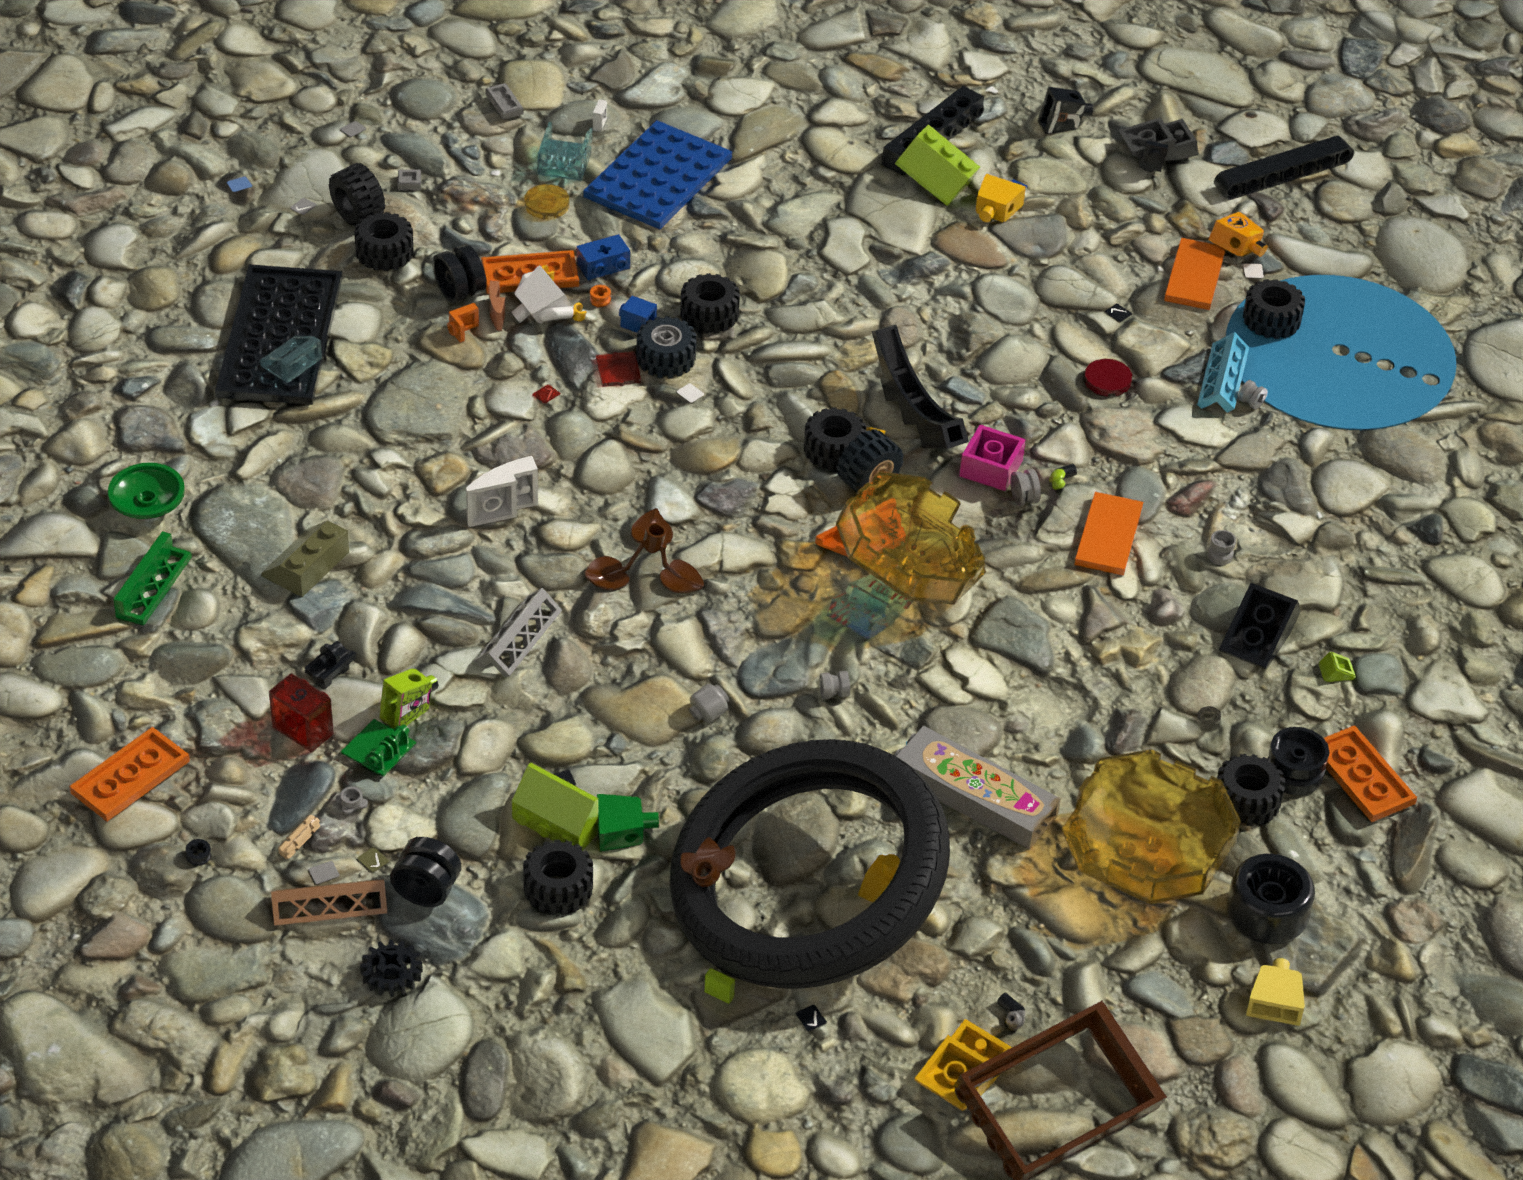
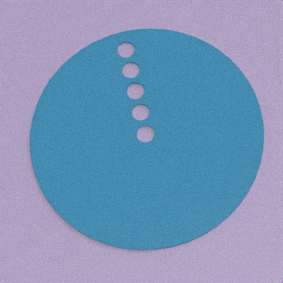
[1226,275,1456,430]

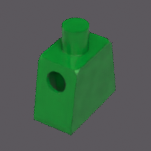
[597,794,659,852]

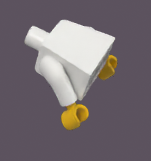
[511,265,587,323]

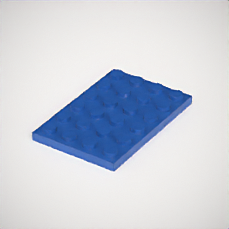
[583,120,732,230]

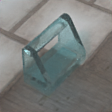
[260,336,322,383]

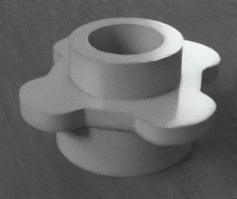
[336,786,368,814]

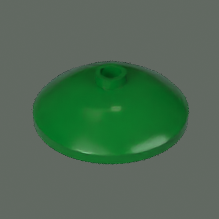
[108,463,185,519]

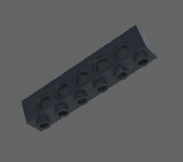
[882,86,984,176]

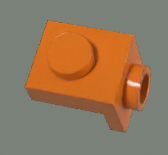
[447,303,479,343]

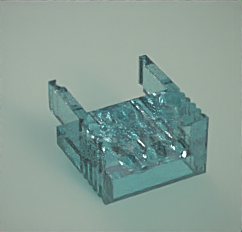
[538,122,593,181]

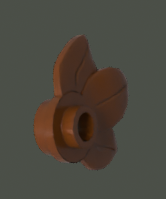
[681,837,736,887]

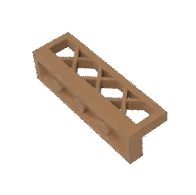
[271,879,387,926]

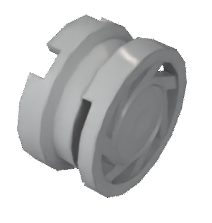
[1010,469,1041,506]

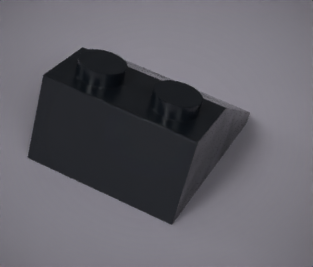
[1219,583,1301,669]

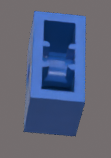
[576,234,630,280]

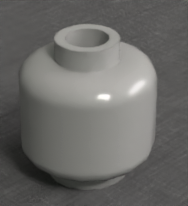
[689,684,729,723]

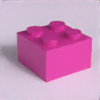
[959,425,1026,491]

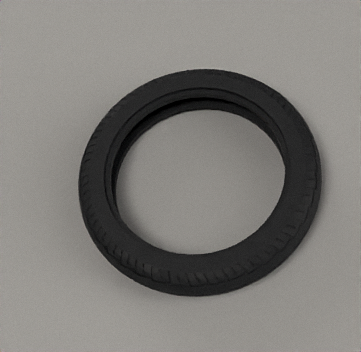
[670,739,950,989]

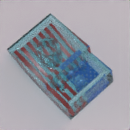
[826,573,916,639]

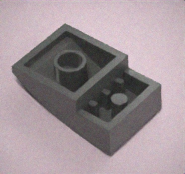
[1119,117,1199,161]

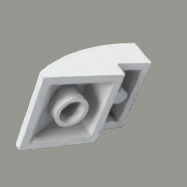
[466,456,538,527]

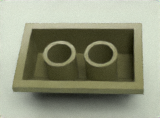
[261,520,349,597]

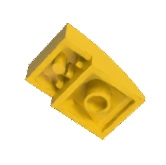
[914,1019,1012,1111]

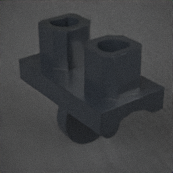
[304,641,357,689]

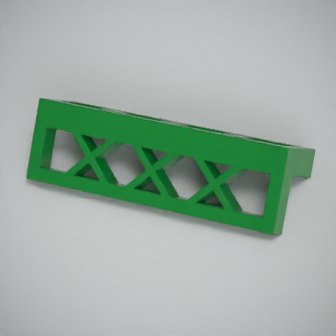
[113,531,192,626]

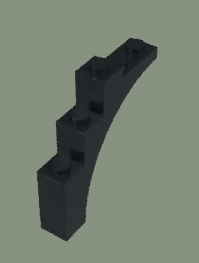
[871,324,969,449]

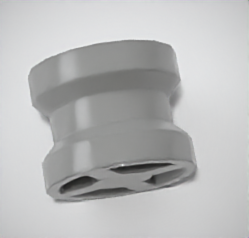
[1238,380,1268,410]

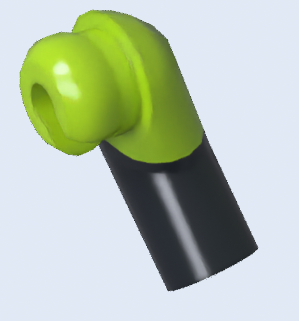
[1049,464,1077,490]

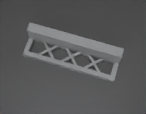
[474,588,562,678]

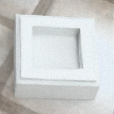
[593,100,607,132]

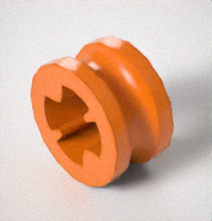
[590,285,611,307]

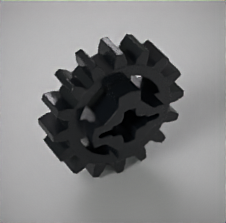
[360,939,423,997]

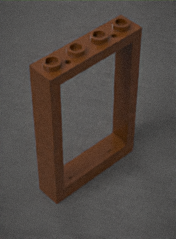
[954,1000,1167,1180]

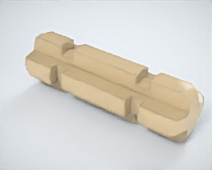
[278,815,320,859]

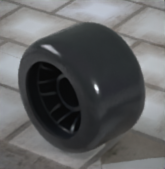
[1227,853,1315,945]

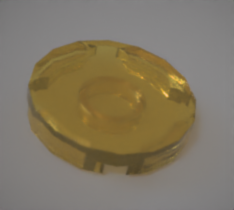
[524,184,569,219]

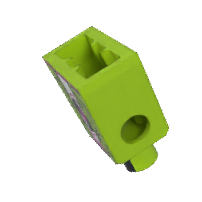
[379,668,439,729]

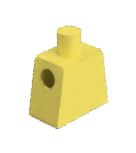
[1246,958,1305,1026]

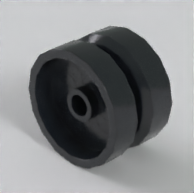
[432,244,487,303]
[1268,727,1330,795]
[390,837,462,907]

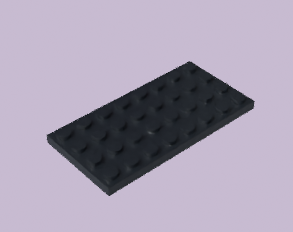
[215,264,343,405]

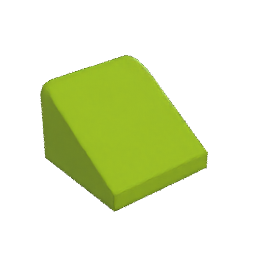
[1319,652,1356,682]

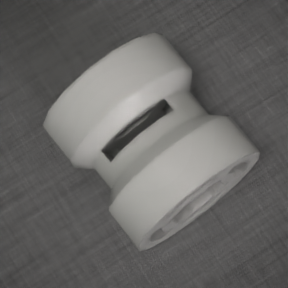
[1208,530,1236,565]
[819,671,850,699]

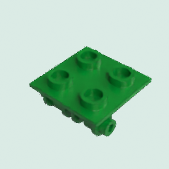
[341,719,417,777]

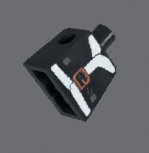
[1038,87,1093,134]

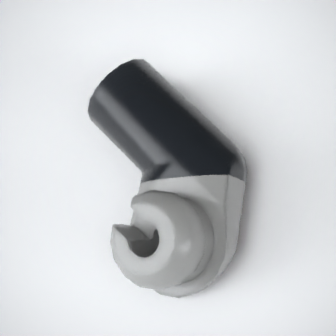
[997,992,1025,1030]

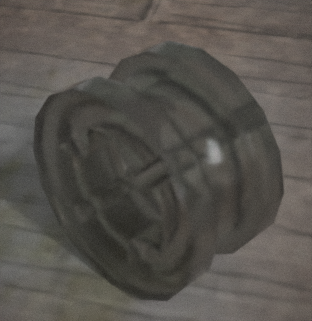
[1197,706,1221,732]

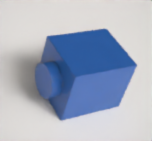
[619,296,657,333]

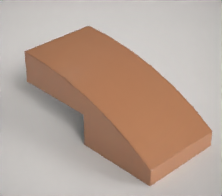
[489,280,506,331]

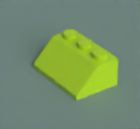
[895,125,980,206]
[512,762,598,851]

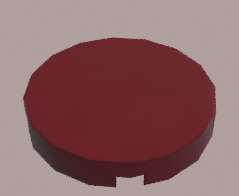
[1084,358,1132,396]

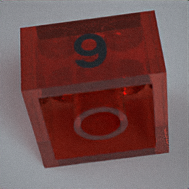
[269,673,334,753]

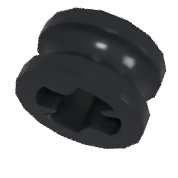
[186,839,211,866]

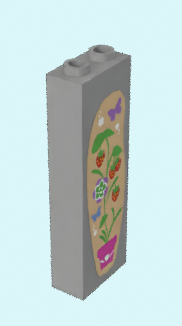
[894,726,1061,850]

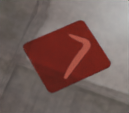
[532,384,561,404]

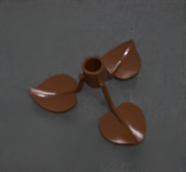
[584,508,704,593]

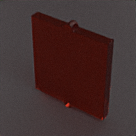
[596,352,641,387]

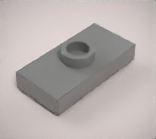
[485,83,523,120]

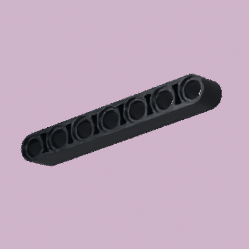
[1214,136,1354,200]

